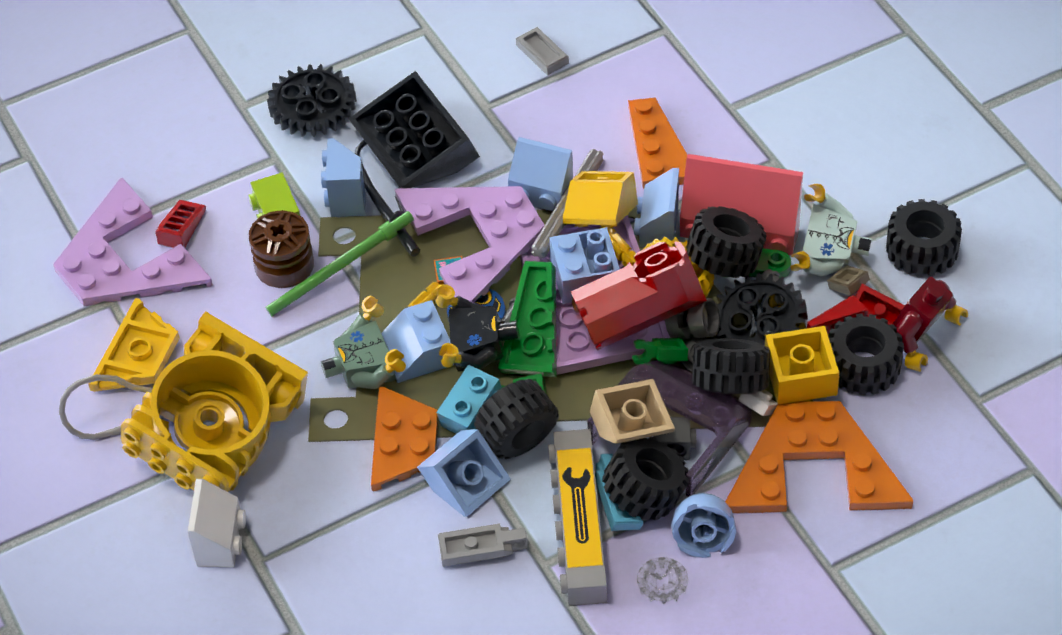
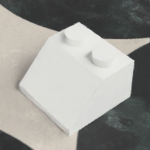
[188,479,246,567]

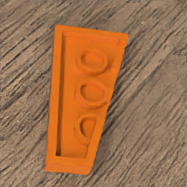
[628,97,687,189]

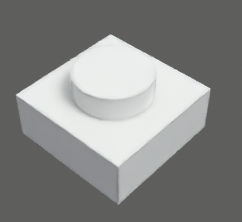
[738,390,778,416]

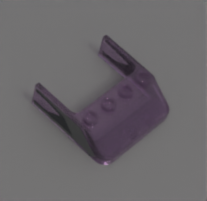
[587,359,752,497]

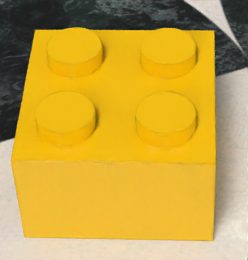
[765,326,839,405]

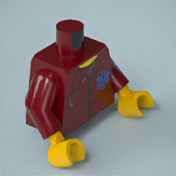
[893,277,968,372]

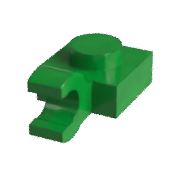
[632,338,688,365]

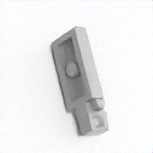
[438,523,528,567]

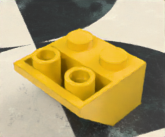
[563,171,638,228]

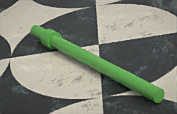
[265,211,414,317]

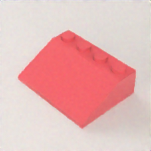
[680,154,803,255]

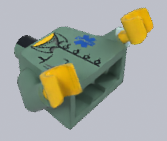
[321,296,406,390]

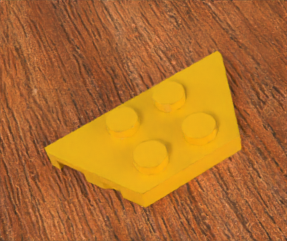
[88,298,180,392]

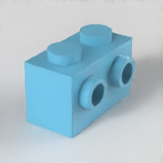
[436,365,502,434]

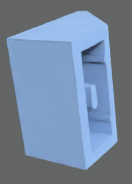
[321,138,366,217]
[549,227,620,304]

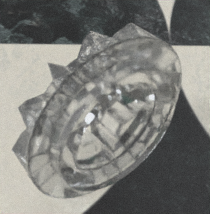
[637,557,688,604]

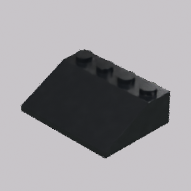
[348,71,480,188]

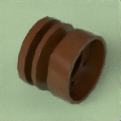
[248,210,314,288]

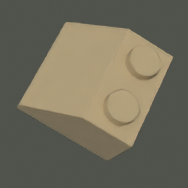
[590,379,675,444]

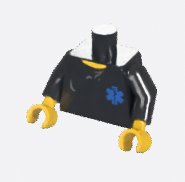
[436,284,519,372]

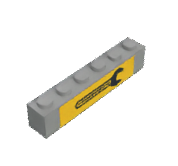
[548,429,607,606]

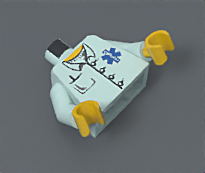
[790,184,872,276]

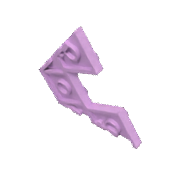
[53,178,213,306]
[395,186,544,302]

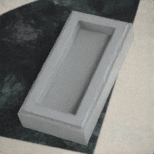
[515,27,569,75]

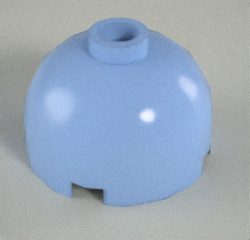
[672,493,736,558]

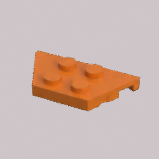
[371,387,438,491]

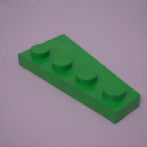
[498,261,557,377]

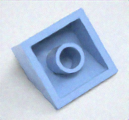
[508,137,573,211]
[634,168,679,247]
[381,300,454,383]
[417,429,511,517]

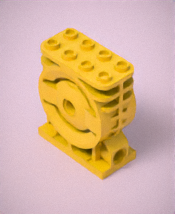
[121,311,308,492]

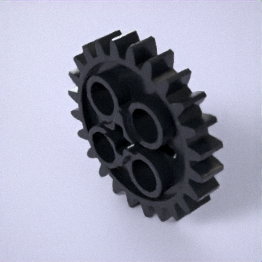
[267,64,357,137]
[716,273,808,345]

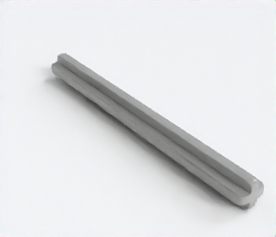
[532,149,604,259]

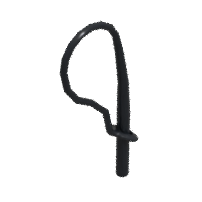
[355,140,420,257]

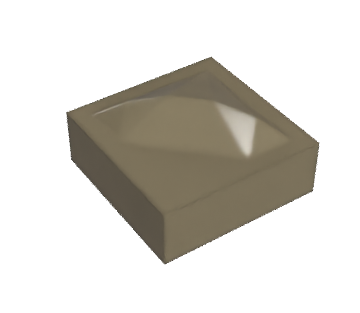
[827,265,870,296]

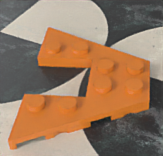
[725,401,913,513]

